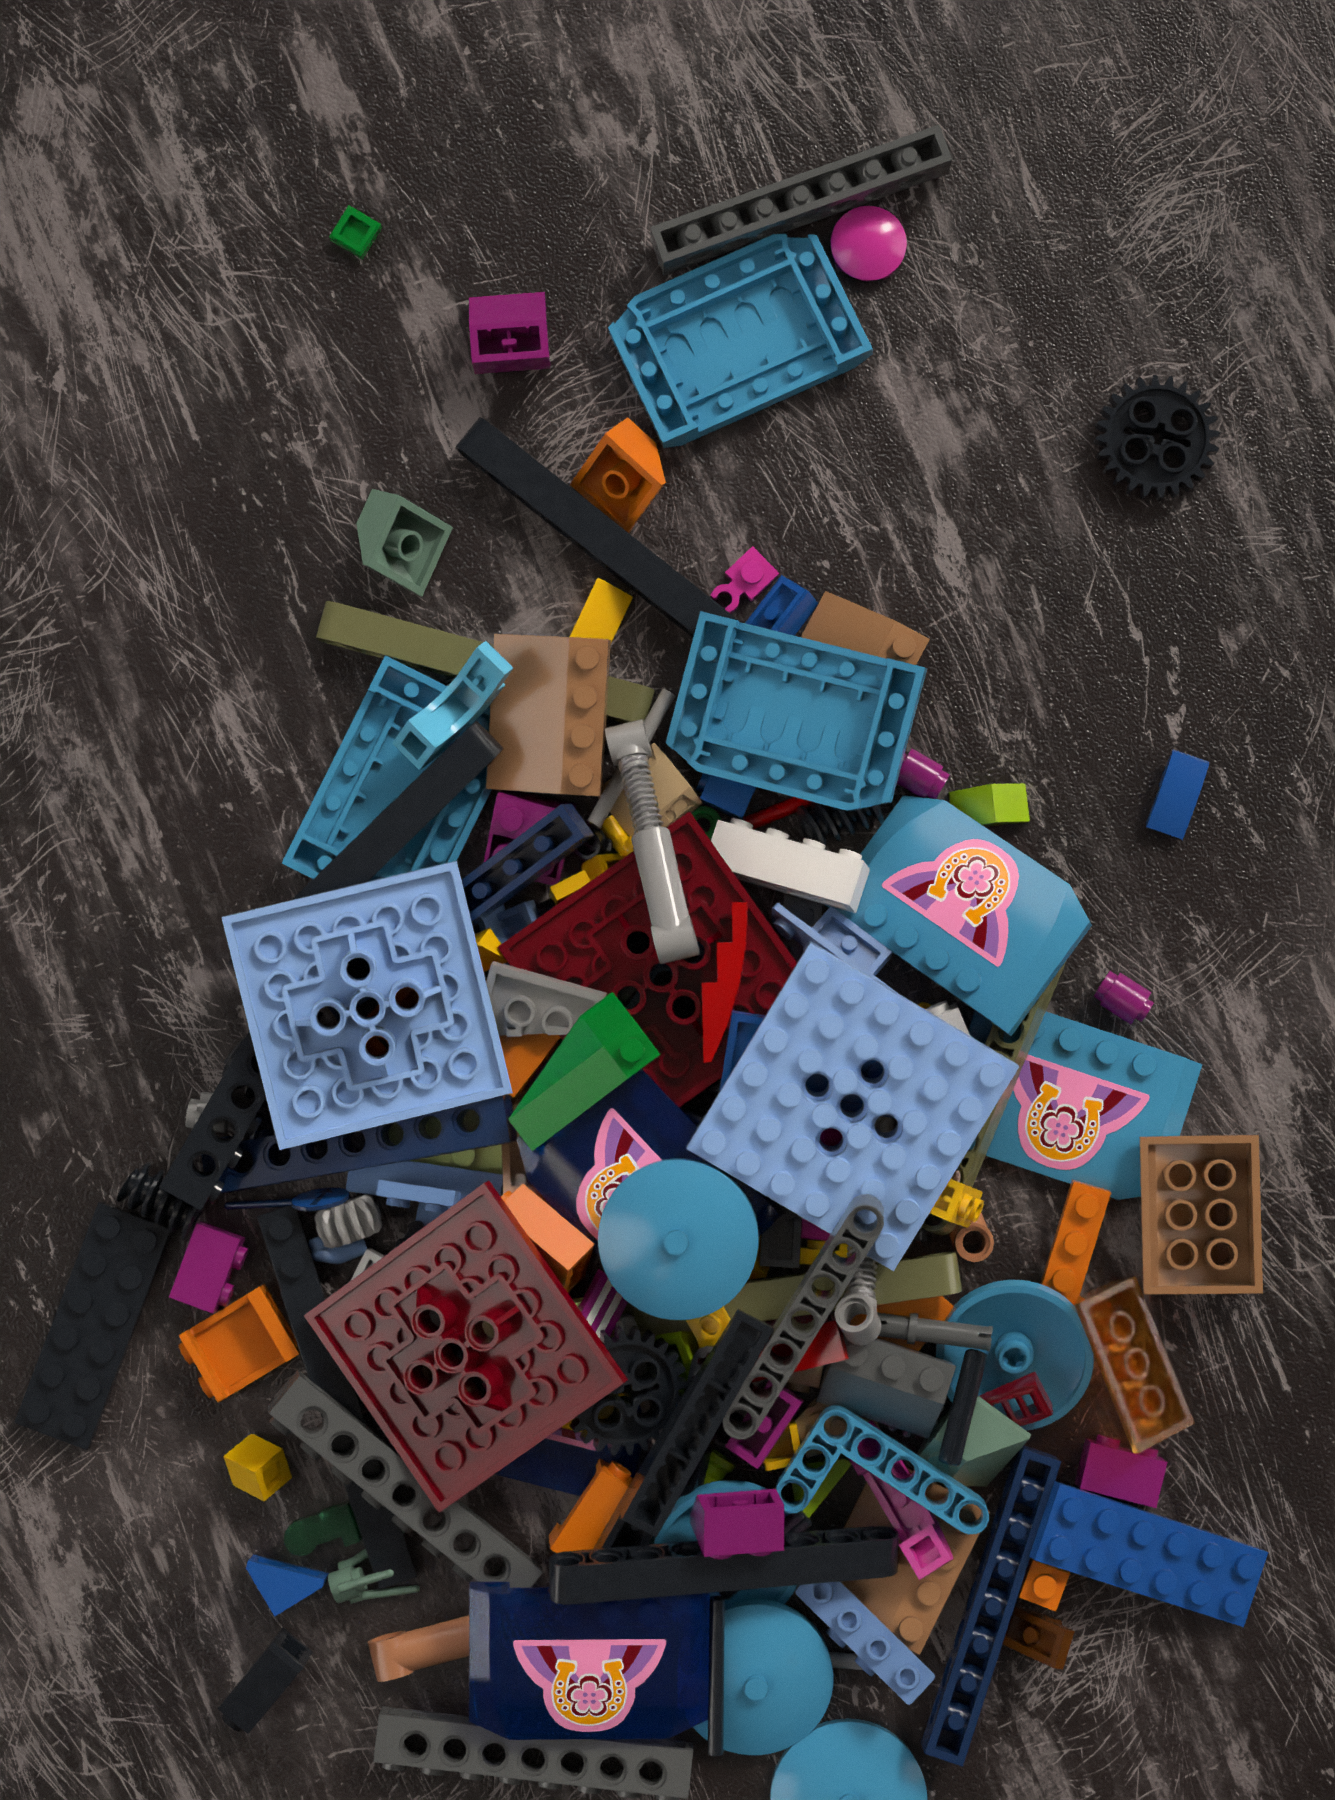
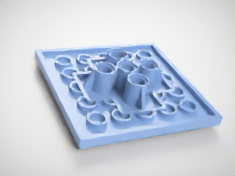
[222,861,513,1150]
[686,941,1019,1271]

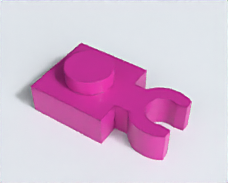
[710,546,779,614]

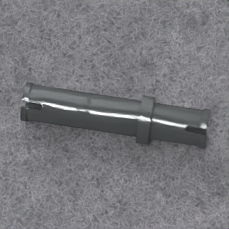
[877,1311,993,1351]

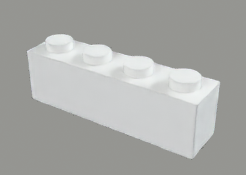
[711,818,870,913]

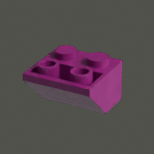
[469,292,551,374]
[484,790,577,885]
[690,1489,784,1559]

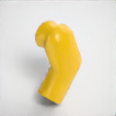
[602,815,634,859]

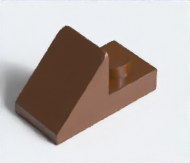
[1003,1605,1075,1670]

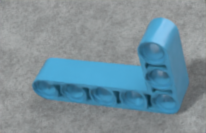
[775,1405,989,1535]

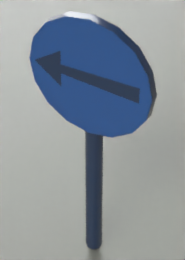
[224,1188,350,1211]

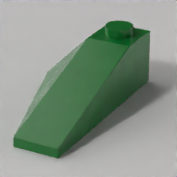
[508,992,660,1151]

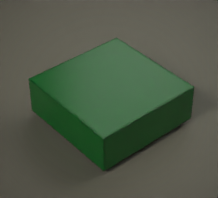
[329,205,382,260]

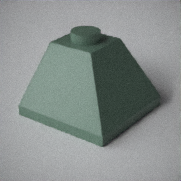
[356,489,453,596]
[917,1396,1031,1487]

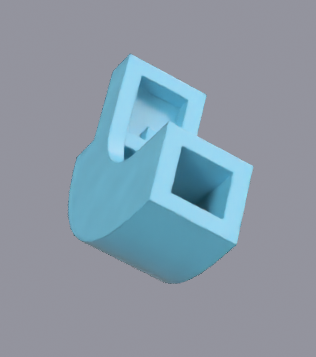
[392,641,514,770]

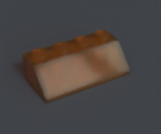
[1074,1276,1195,1454]

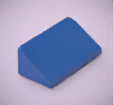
[745,575,818,636]

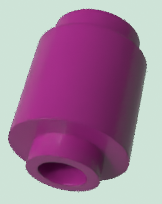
[897,748,950,799]
[1093,971,1154,1025]

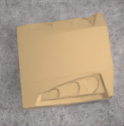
[597,743,702,837]

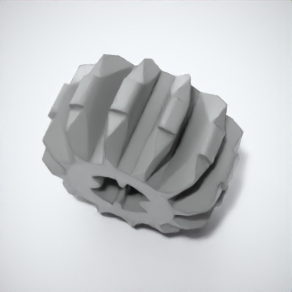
[314,1194,382,1249]

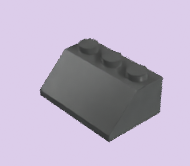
[816,1334,956,1439]

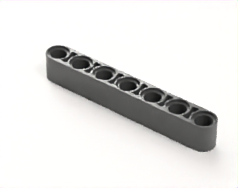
[722,1194,884,1440]

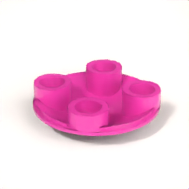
[831,206,907,281]

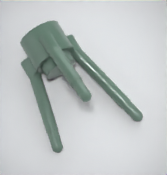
[328,1530,420,1604]

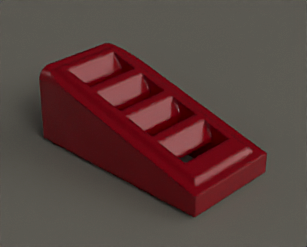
[979,1371,1053,1426]

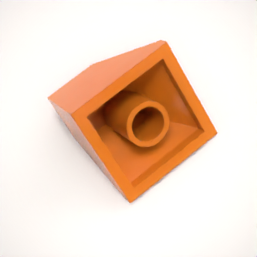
[570,417,666,533]

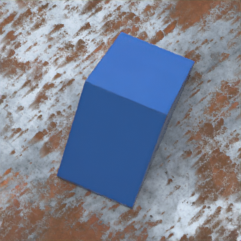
[246,1554,329,1616]

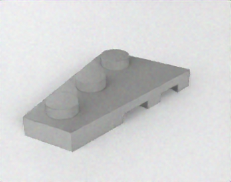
[486,961,607,1037]

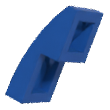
[1146,749,1209,840]

